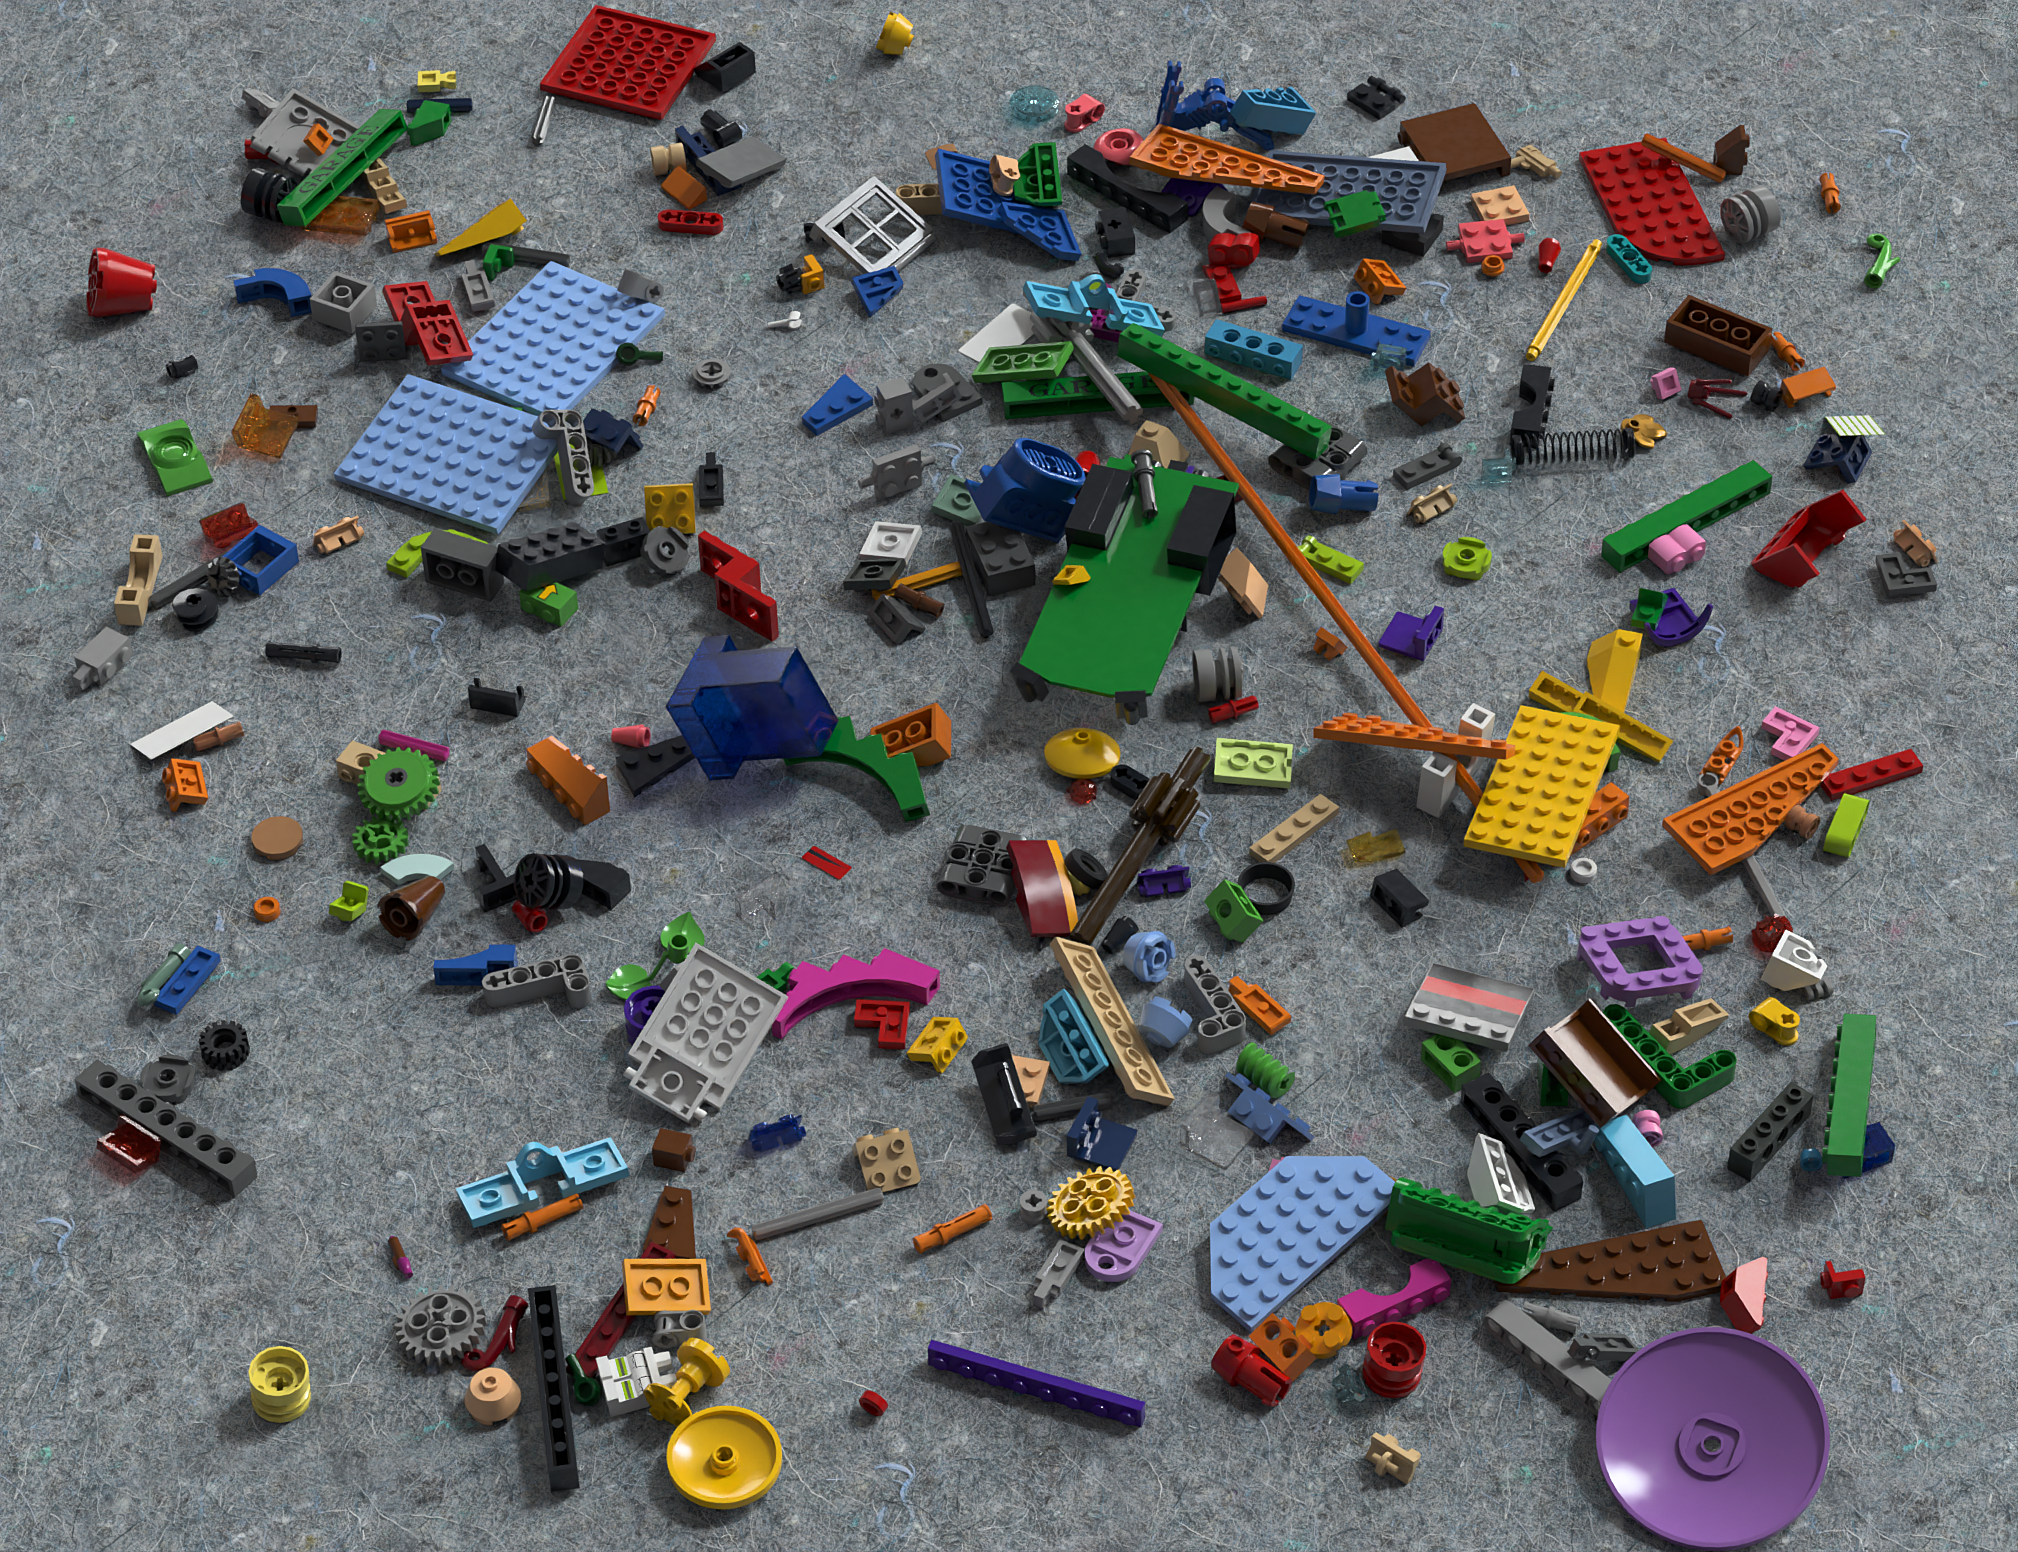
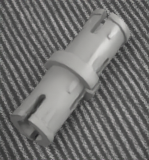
[1523,1301,1580,1334]

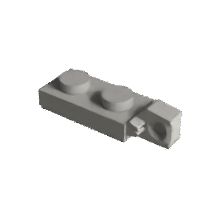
[462,260,495,312]
[1033,1239,1085,1309]

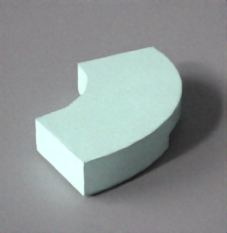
[380,854,454,886]

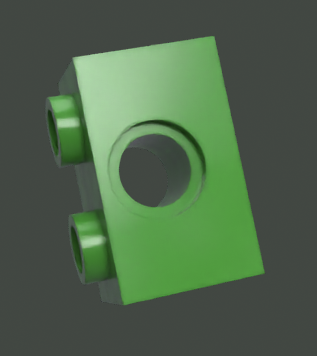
[1204,879,1263,943]

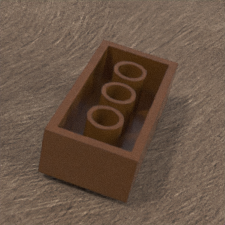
[1664,295,1773,376]

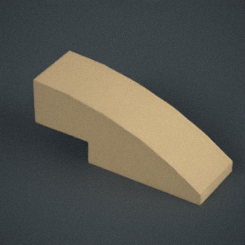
[1649,998,1729,1054]

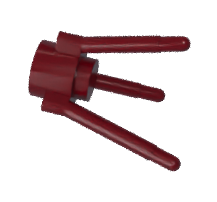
[1688,379,1748,419]

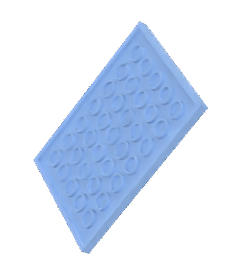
[441,261,665,417]
[334,374,558,535]

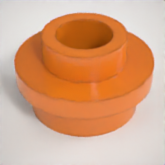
[1481,255,1505,277]

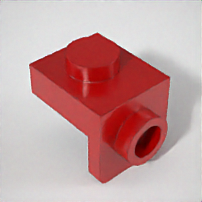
[1820,1261,1866,1299]

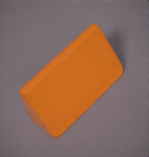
[661,166,707,210]

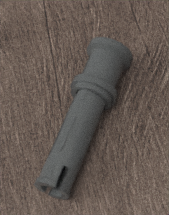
[1131,449,1158,519]

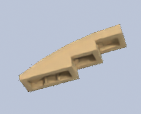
[360,157,407,214]

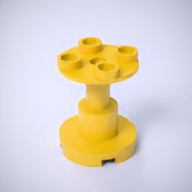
[643,1338,730,1427]

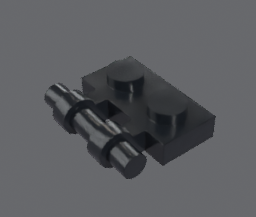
[1347,76,1406,120]

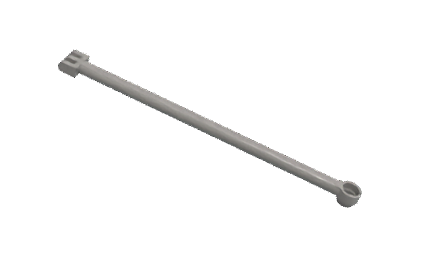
[1697,772,1834,1000]

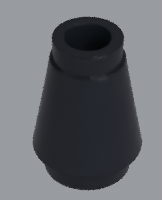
[1101,916,1139,954]

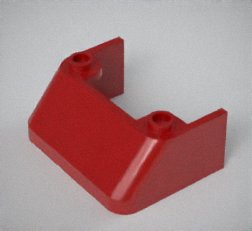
[1751,489,1867,588]

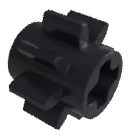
[776,264,803,294]

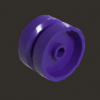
[624,985,665,1046]

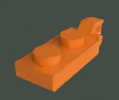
[1228,976,1291,1035]

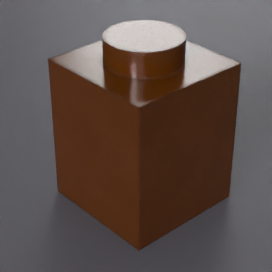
[652,1128,696,1172]

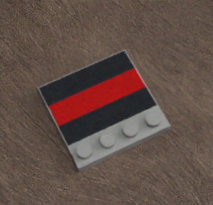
[1403,963,1535,1052]

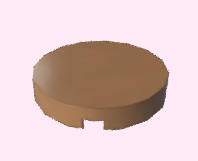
[252,816,304,860]

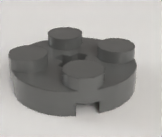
[640,526,690,576]
[140,1054,196,1104]

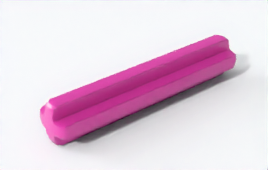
[378,730,450,761]

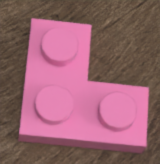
[1762,706,1820,761]

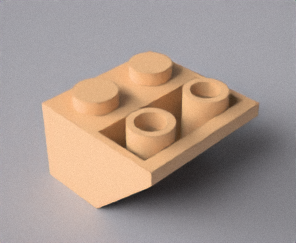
[1218,548,1268,619]

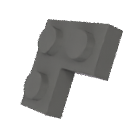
[1875,553,1937,597]

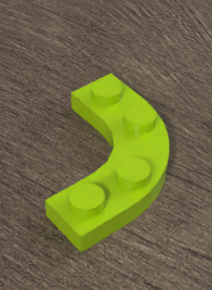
[386,529,488,578]

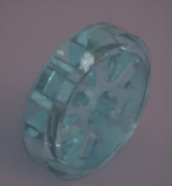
[1010,85,1059,124]

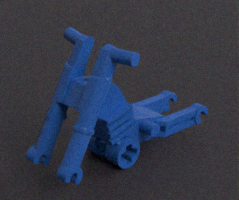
[1154,60,1274,150]

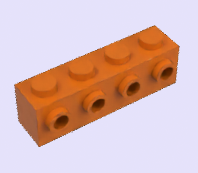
[1551,782,1630,867]

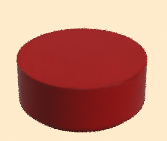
[859,1390,888,1416]

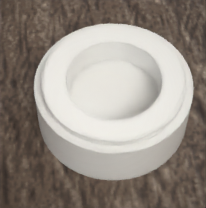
[1570,858,1597,883]

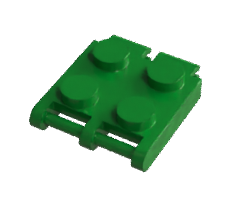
[1323,190,1386,238]

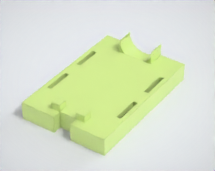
[1213,738,1293,789]

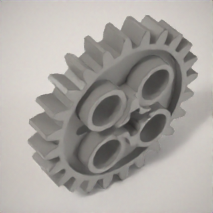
[394,1285,487,1365]

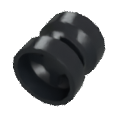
[1750,380,1783,411]

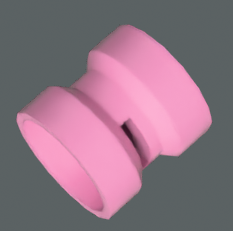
[1632,1110,1663,1148]

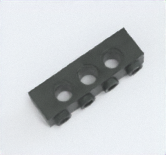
[1727,1082,1814,1182]

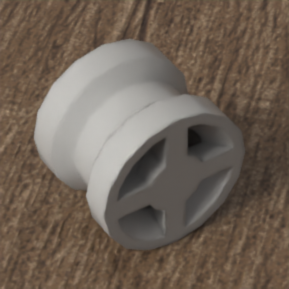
[1020,1190,1048,1225]

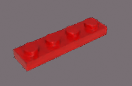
[1820,749,1923,801]

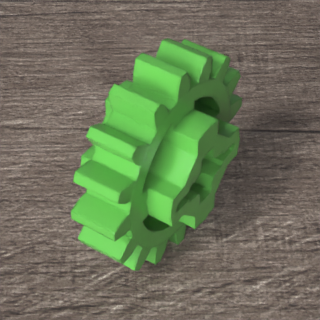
[352,816,409,865]

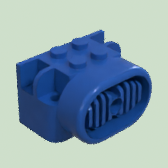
[964,438,1086,543]

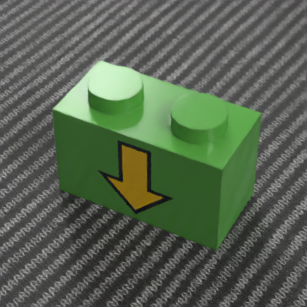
[519,583,578,627]

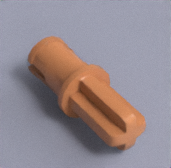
[193,721,245,751]

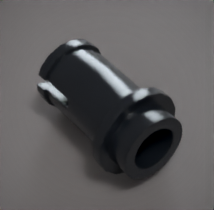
[166,355,198,378]

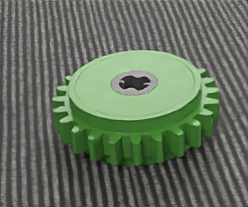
[357,747,440,822]

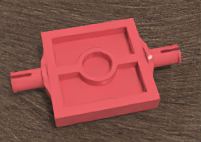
[1446,219,1525,263]

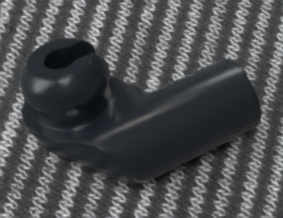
[1092,251,1124,279]

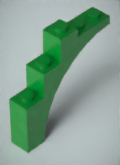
[779,715,930,822]

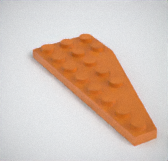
[1129,124,1325,194]
[1313,713,1515,760]
[1662,743,1839,875]

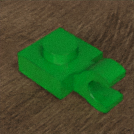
[756,962,794,992]

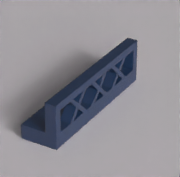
[675,126,742,196]

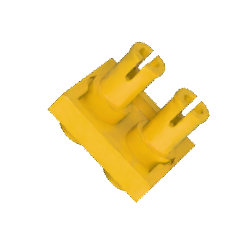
[644,483,696,534]

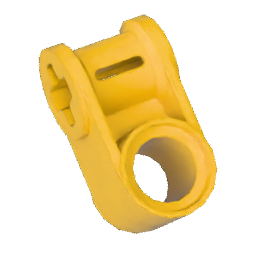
[1748,997,1800,1046]

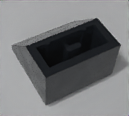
[694,42,756,92]

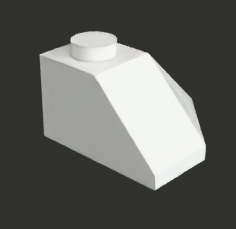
[1761,930,1827,991]

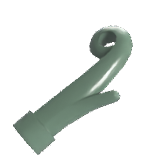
[137,943,191,1006]

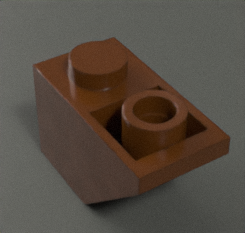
[1713,125,1750,175]

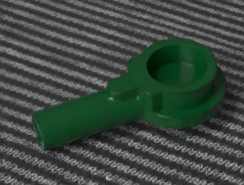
[616,342,663,366]
[565,1354,602,1406]

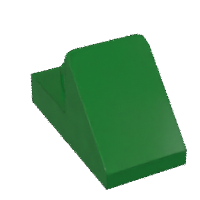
[1631,588,1668,631]

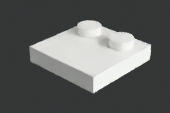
[859,521,922,566]

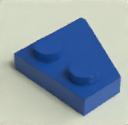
[851,266,904,317]

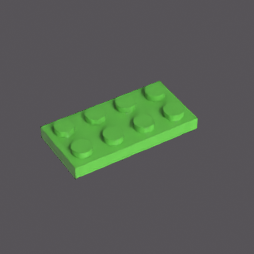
[972,341,1074,383]

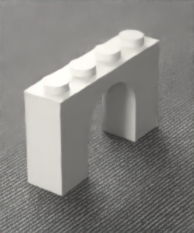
[1417,703,1495,818]

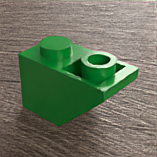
[407,100,452,146]

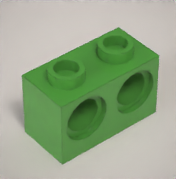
[1421,1034,1481,1093]

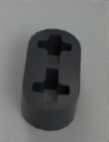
[1110,764,1150,800]

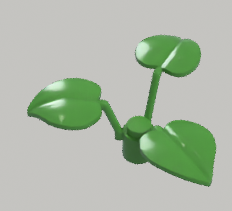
[605,912,705,1000]

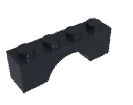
[1510,364,1555,449]

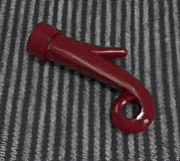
[461,1295,529,1372]

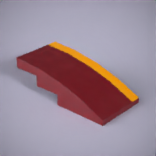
[1006,840,1078,937]

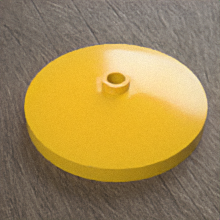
[666,1406,782,1509]

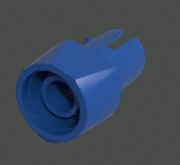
[1309,474,1379,515]

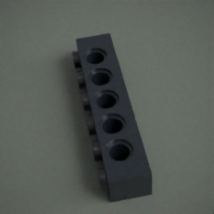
[1460,1072,1584,1212]

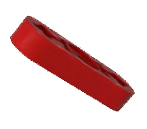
[657,209,724,235]

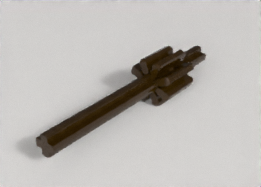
[1069,746,1210,946]

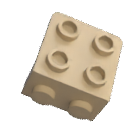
[852,1128,921,1193]

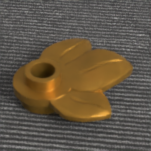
[1620,414,1667,449]

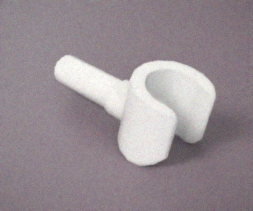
[768,311,802,330]

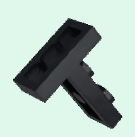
[474,843,517,912]

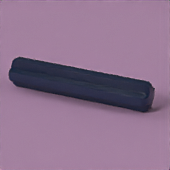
[406,98,473,113]

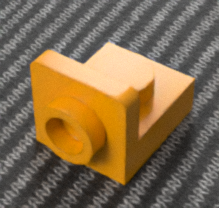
[800,254,825,294]

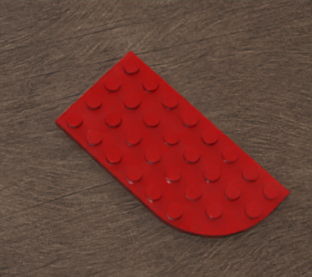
[1579,137,1725,266]

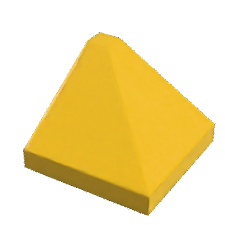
[1052,565,1091,585]

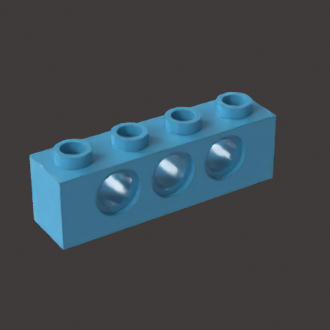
[1205,319,1303,380]

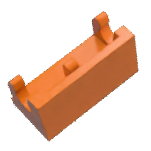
[385,210,438,253]
[1780,367,1836,408]

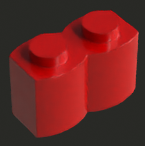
[1207,233,1260,265]

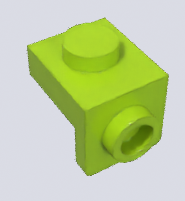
[328,881,369,921]

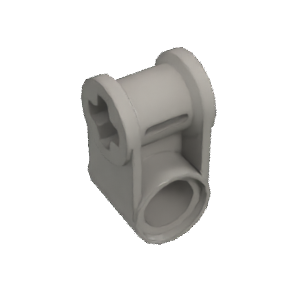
[617,269,663,302]
[652,1310,708,1348]

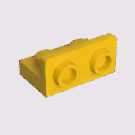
[907,1017,968,1073]

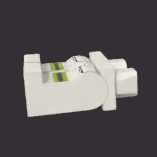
[596,1347,677,1418]

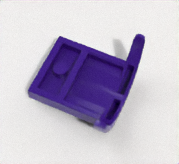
[1629,588,1713,646]

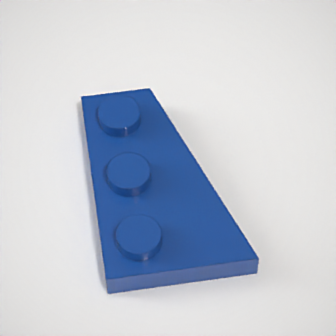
[802,374,873,436]

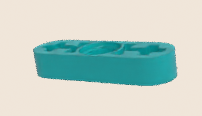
[1606,234,1652,284]

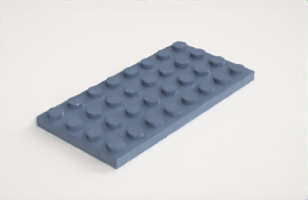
[1246,150,1447,233]

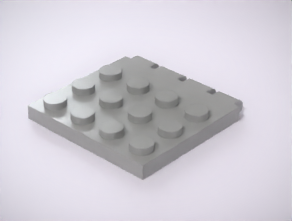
[250,88,360,177]

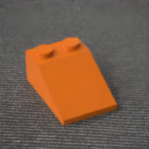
[870,703,951,767]

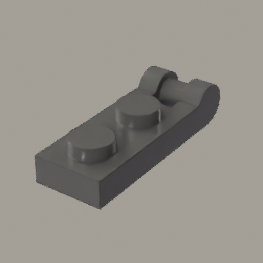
[1393,442,1462,490]

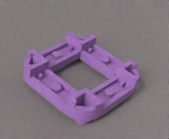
[1577,916,1703,1007]

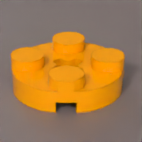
[1295,1302,1352,1359]

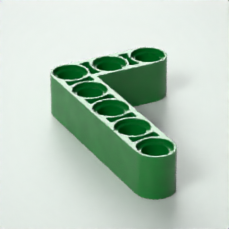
[1603,1004,1737,1109]

